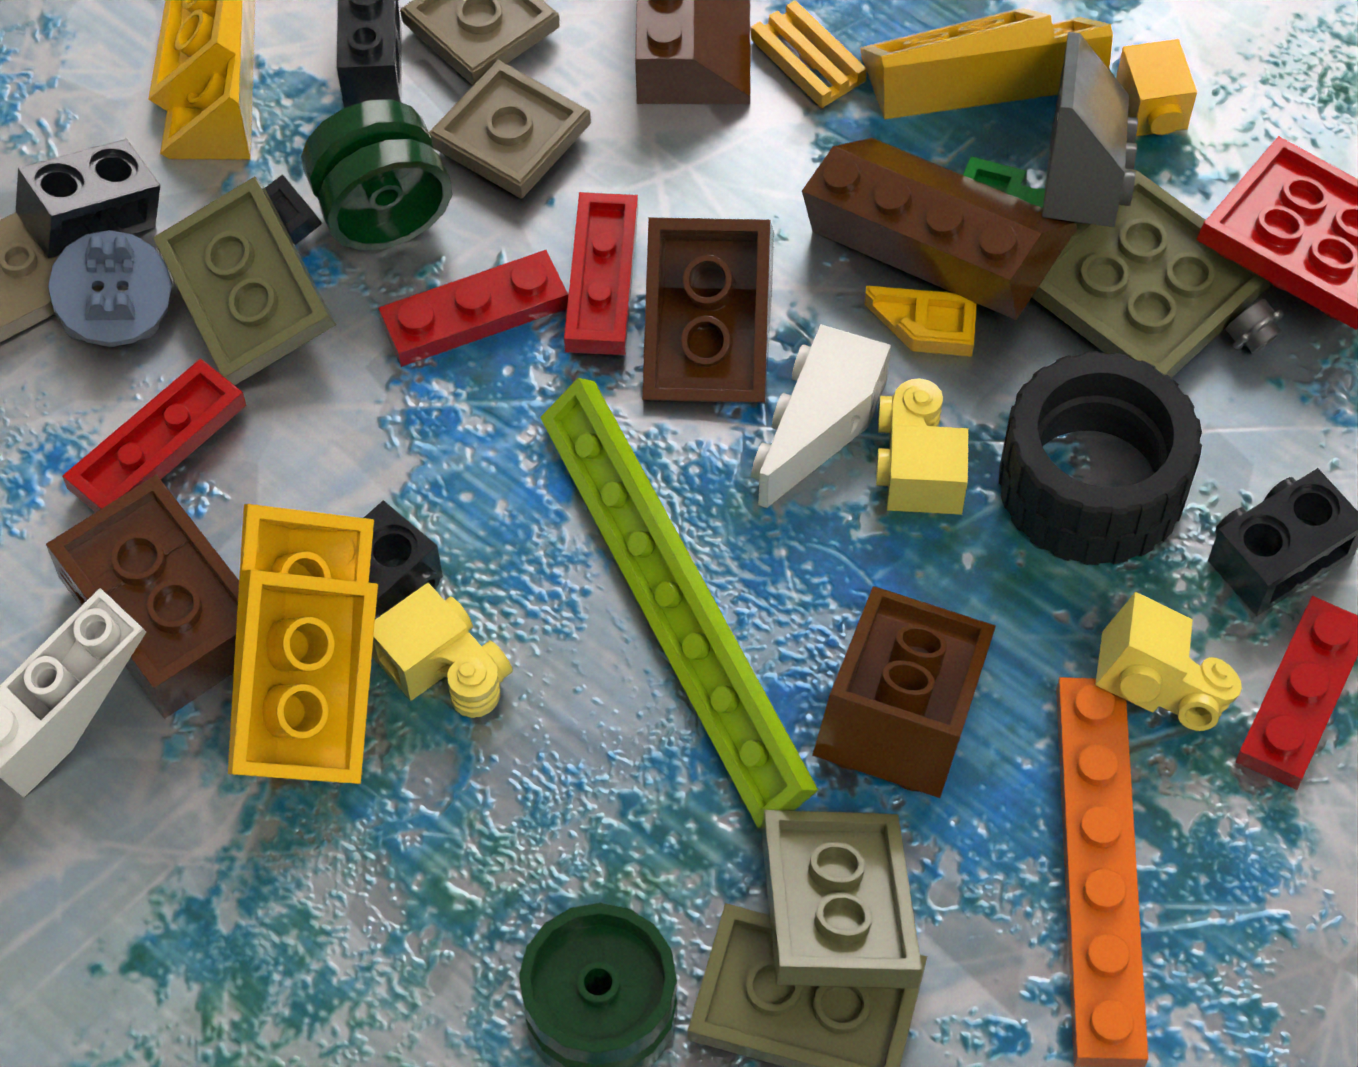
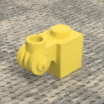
[876,378,969,515]
[372,582,513,718]
[1095,592,1242,731]

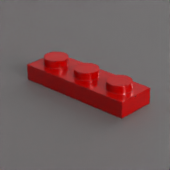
[564,192,638,355]
[378,250,568,367]
[62,358,247,513]
[1235,596,1358,790]

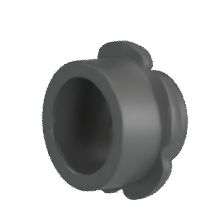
[1225,299,1284,354]

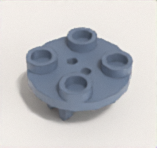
[48,230,172,347]

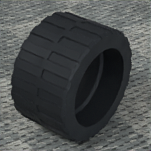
[998,351,1202,565]

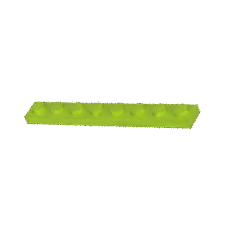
[540,378,818,828]

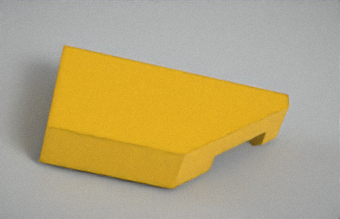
[864,285,977,357]

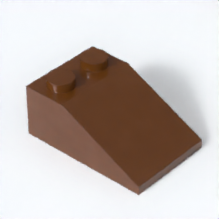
[642,217,774,404]
[812,586,996,798]

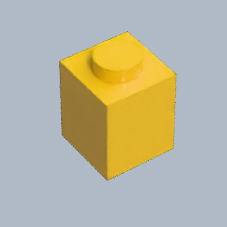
[1116,39,1197,136]

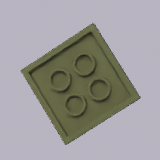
[1032,170,1272,378]

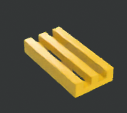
[751,0,867,109]

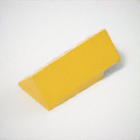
[148,0,256,160]
[860,8,1113,119]
[228,504,378,784]

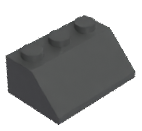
[1042,32,1138,227]

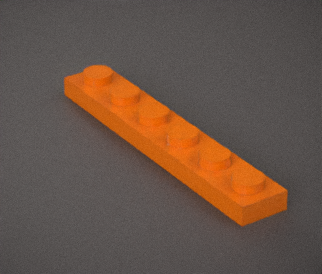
[1056,677,1149,1067]

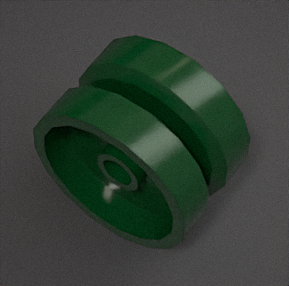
[301,99,452,251]
[519,903,678,1067]

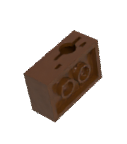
[46,474,239,719]

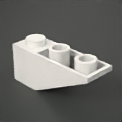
[751,324,891,508]
[0,588,146,798]

